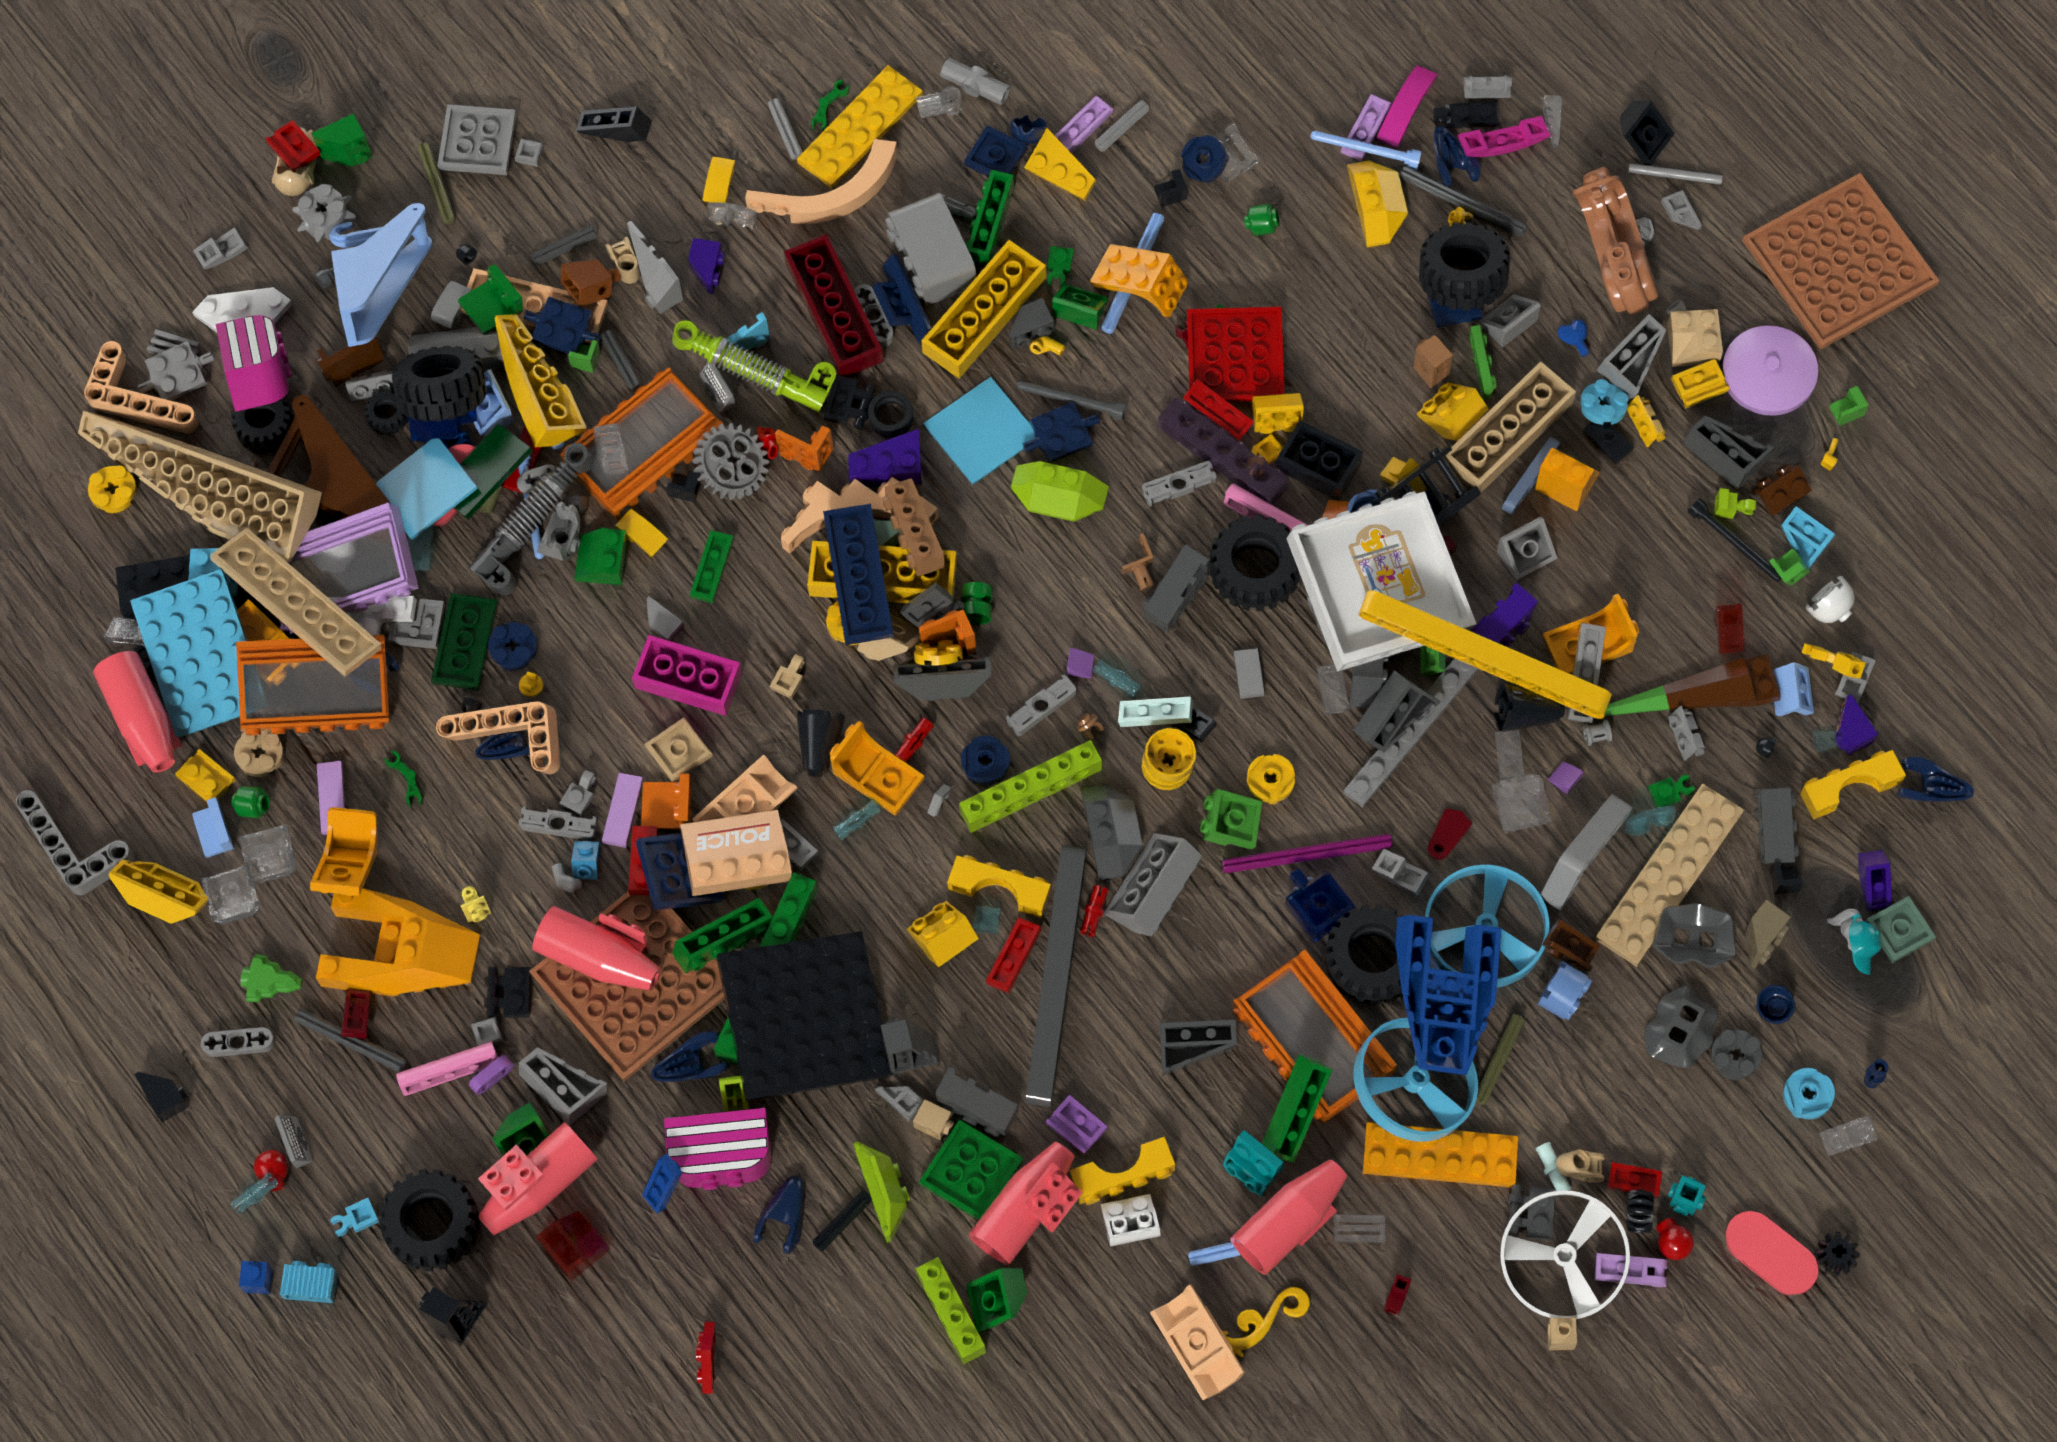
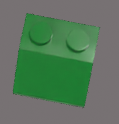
[311,114,372,167]
[574,528,628,585]

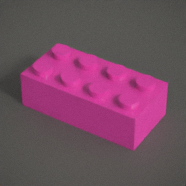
[632,635,742,716]

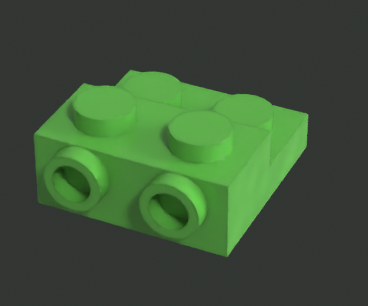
[1200,789,1262,850]

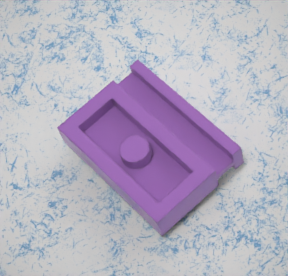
[1045,1095,1108,1156]

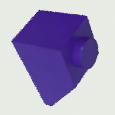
[1835,694,1878,756]
[1858,850,1892,911]

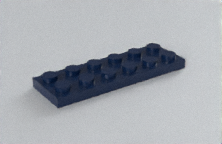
[823,504,894,645]

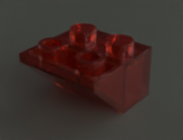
[536,1211,611,1282]

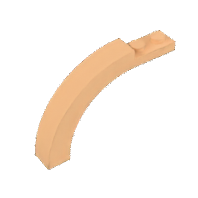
[745,139,898,224]

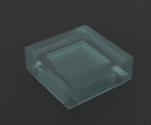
[973,905,1001,934]

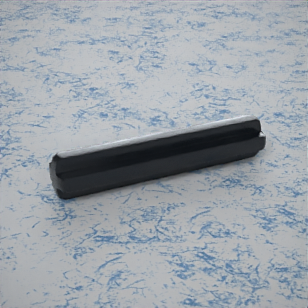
[812,1190,872,1252]

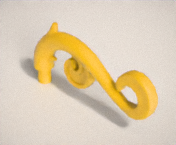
[1222,1287,1310,1357]

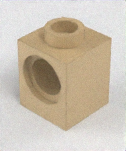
[913,1099,954,1141]
[1547,1318,1577,1350]

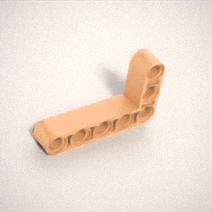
[84,341,199,434]
[436,702,560,774]

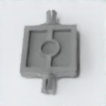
[138,341,215,401]

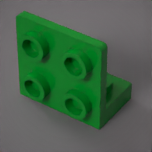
[458,264,523,334]

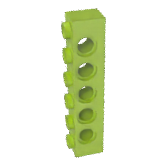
[959,740,1102,833]

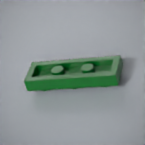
[690,530,734,603]

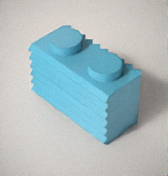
[280,1261,338,1303]

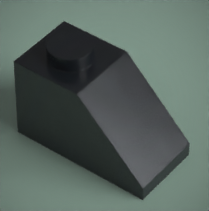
[135,1072,189,1122]

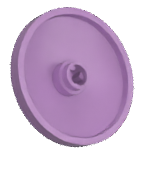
[1722,326,1818,415]

